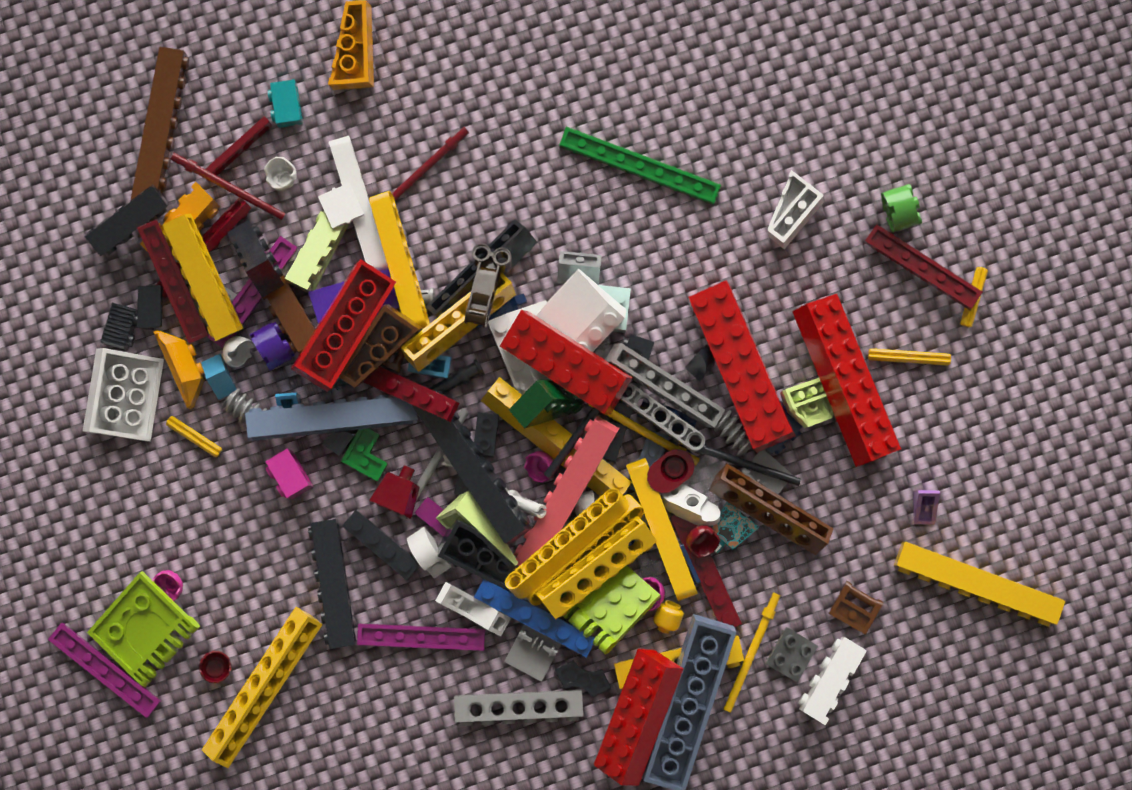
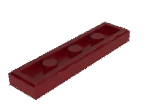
[206,116,272,176]

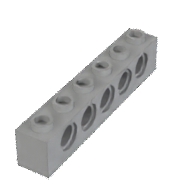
[605,343,725,428]
[454,690,583,726]

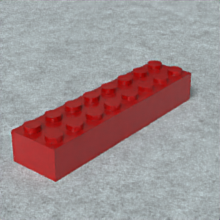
[688,280,795,453]
[792,294,901,467]

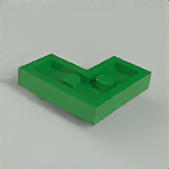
[341,428,388,482]

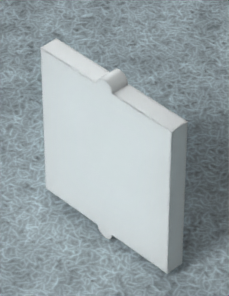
[318,183,364,229]

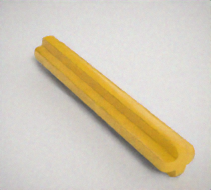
[868,349,951,366]

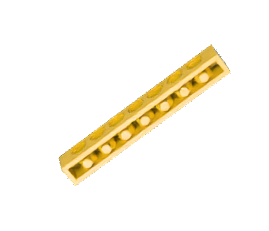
[202,607,323,768]

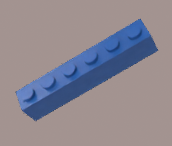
[474,579,595,658]

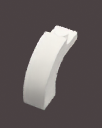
[435,582,511,636]

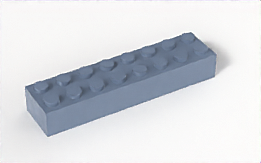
[642,614,737,790]

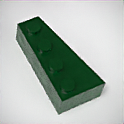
[509,380,585,429]

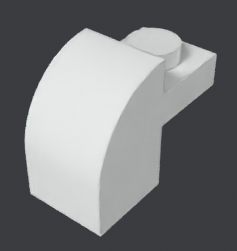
[406,527,451,579]

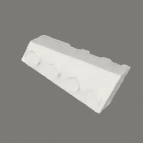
[798,637,867,725]

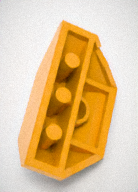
[153,330,205,409]

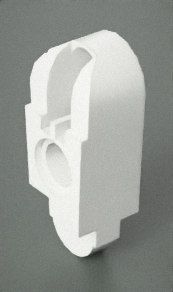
[662,484,720,526]

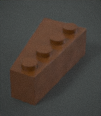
[339,304,423,387]

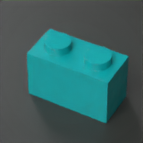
[268,79,303,128]

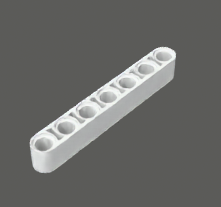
[329,136,389,271]

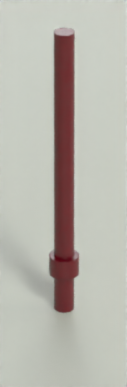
[392,127,469,201]
[170,153,286,220]

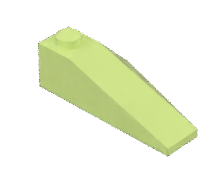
[436,491,518,566]

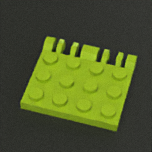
[560,554,661,655]
[87,571,200,687]

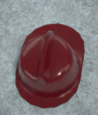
[647,449,695,493]

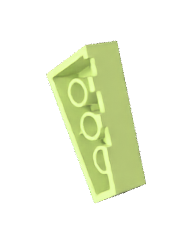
[285,211,349,294]

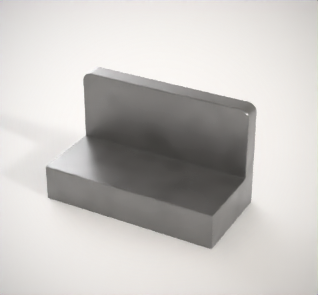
[557,251,602,285]

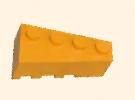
[328,0,374,90]
[140,182,220,255]

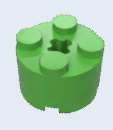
[881,184,922,232]

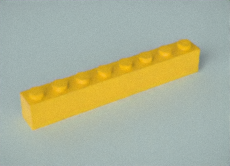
[481,377,632,496]
[893,542,1065,627]

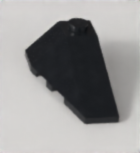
[437,519,516,593]

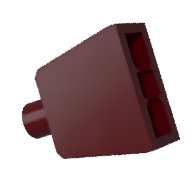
[369,465,420,519]

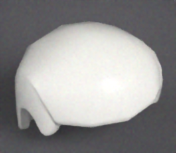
[264,157,297,191]
[223,336,255,367]
[574,490,595,516]

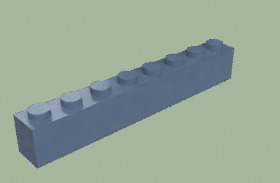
[245,395,418,442]

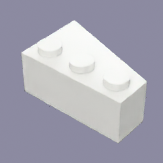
[767,170,824,249]

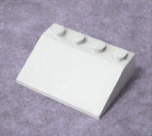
[535,269,626,352]
[488,300,551,395]
[83,348,164,442]

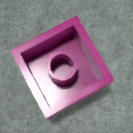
[265,448,314,500]

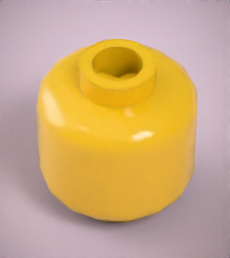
[653,600,684,634]

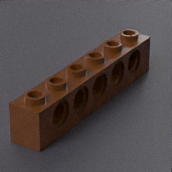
[709,463,834,556]

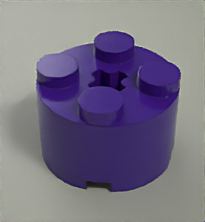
[249,322,295,371]

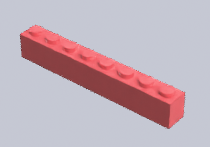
[513,416,620,566]

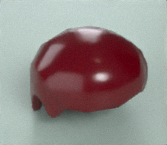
[686,525,720,558]
[199,651,231,684]

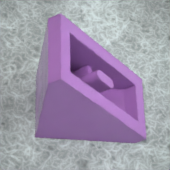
[913,490,940,524]

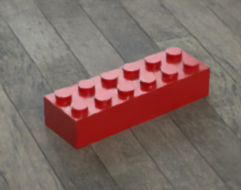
[291,259,396,392]
[500,310,633,414]
[594,649,684,786]

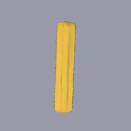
[960,267,988,328]
[166,416,222,457]

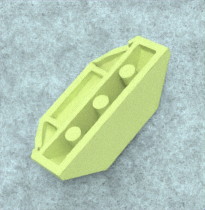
[780,378,834,428]

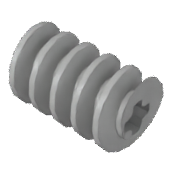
[221,388,267,423]
[714,409,752,457]

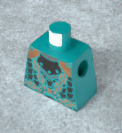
[711,502,759,554]

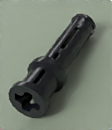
[429,358,485,394]

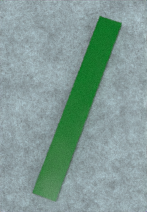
[559,126,721,205]

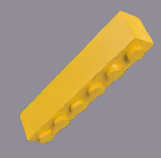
[163,214,244,341]

